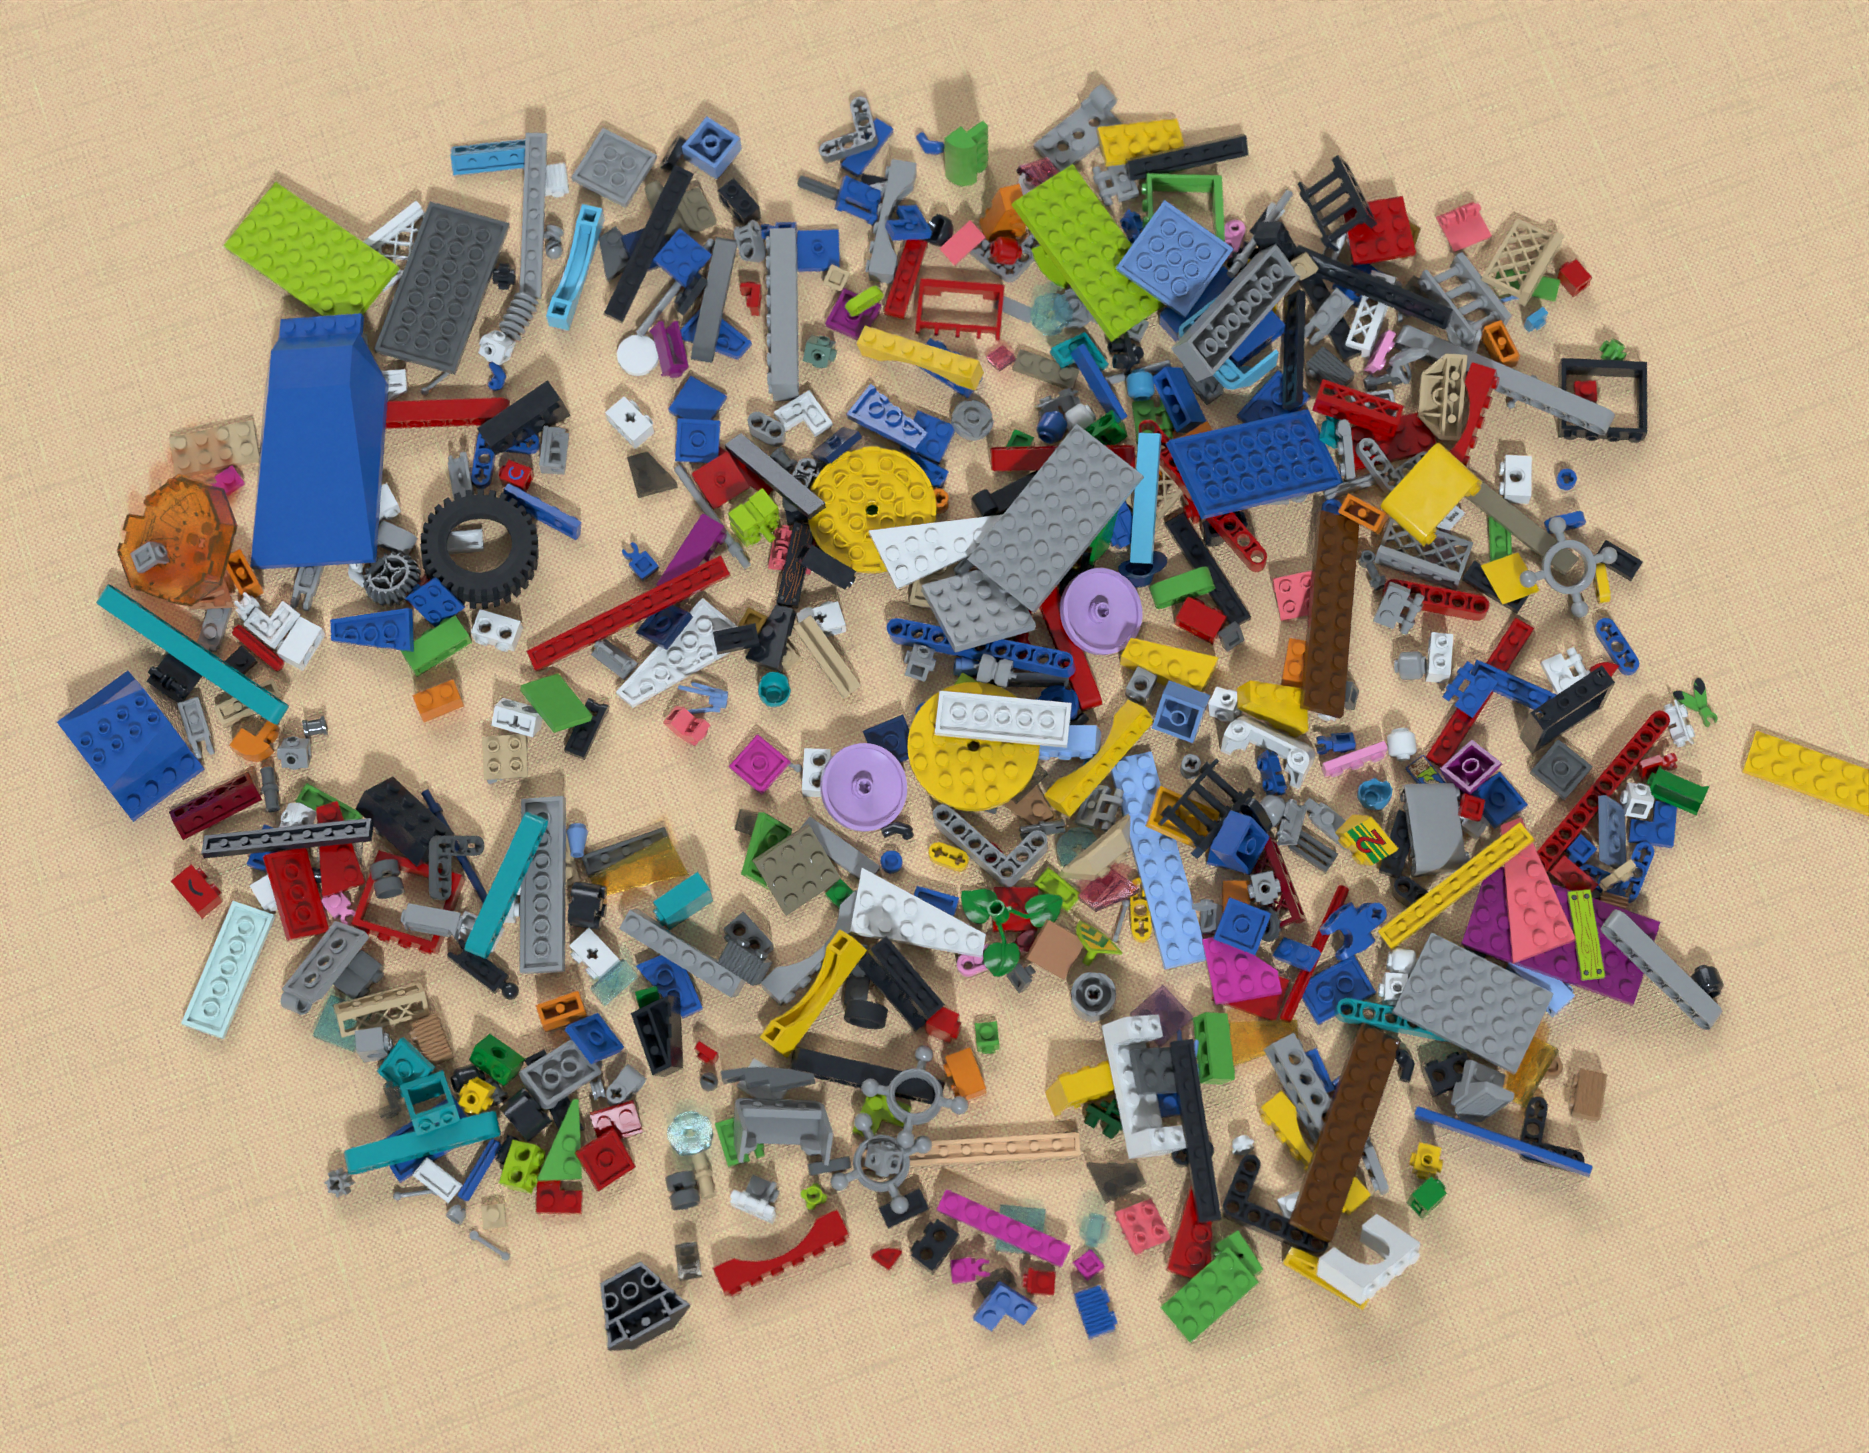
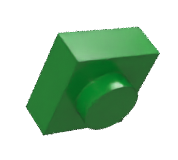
[1006,429,1034,447]
[825,879,854,909]
[635,986,661,1008]

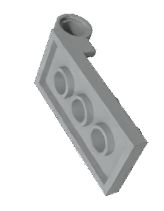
[1034,84,1122,173]
[281,921,369,1015]

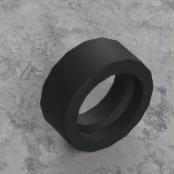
[844,1000,888,1029]

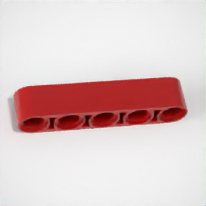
[1382,579,1490,621]

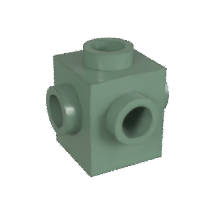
[803,335,837,368]

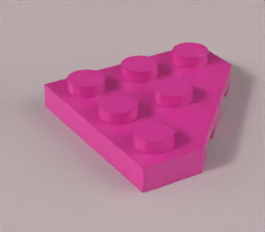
[1202,937,1282,1006]

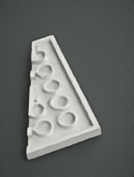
[616,598,738,708]

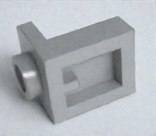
[130,541,169,573]
[745,1175,780,1205]

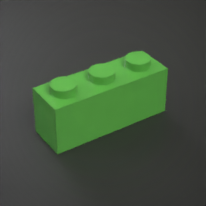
[400,615,472,677]
[1193,1012,1235,1085]

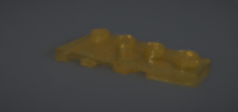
[590,835,689,896]

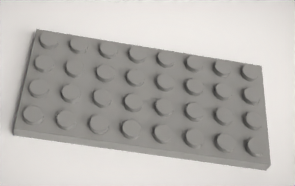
[967,424,1144,613]

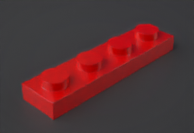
[884,239,928,319]

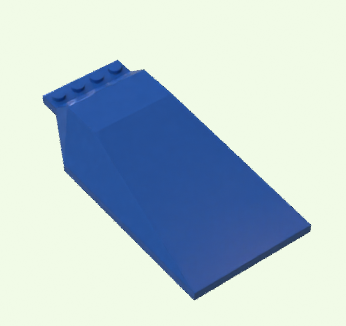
[250,313,389,570]

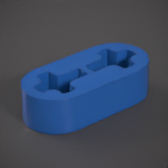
[1544,511,1586,534]

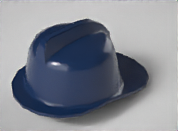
[1118,551,1167,588]

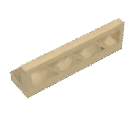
[793,615,861,699]
[333,982,429,1038]

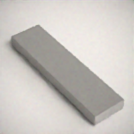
[801,816,880,880]

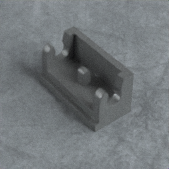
[1182,366,1224,405]

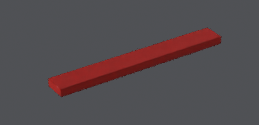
[1426,617,1534,768]

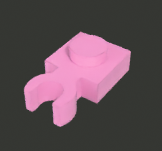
[321,892,355,926]

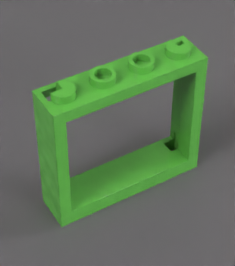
[1141,174,1225,242]

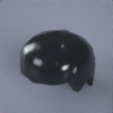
[924,214,954,247]

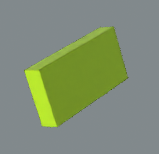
[1034,867,1082,912]

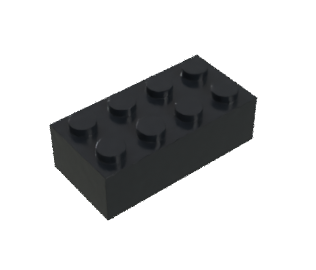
[356,776,454,867]

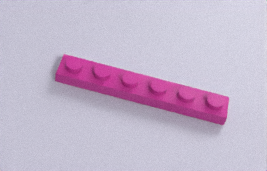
[937,1189,1071,1268]

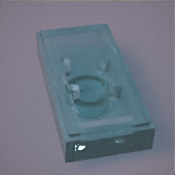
[589,959,638,1006]

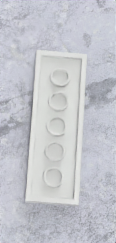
[935,691,1071,748]

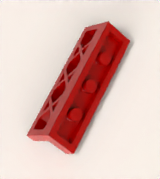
[1312,379,1404,437]

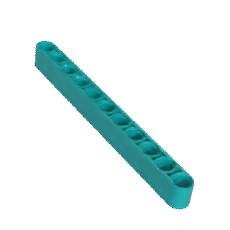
[96,584,289,725]

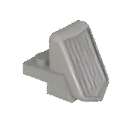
[1451,1060,1515,1122]

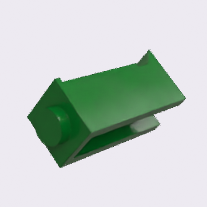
[1647,766,1709,816]

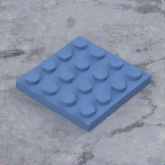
[1115,200,1234,318]

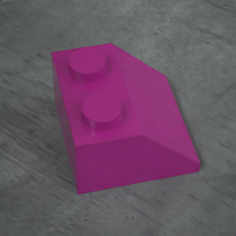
[1440,740,1502,794]

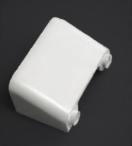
[1220,715,1315,789]

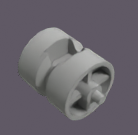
[973,654,1017,689]

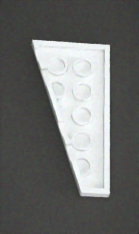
[868,515,1003,590]
[850,868,986,958]

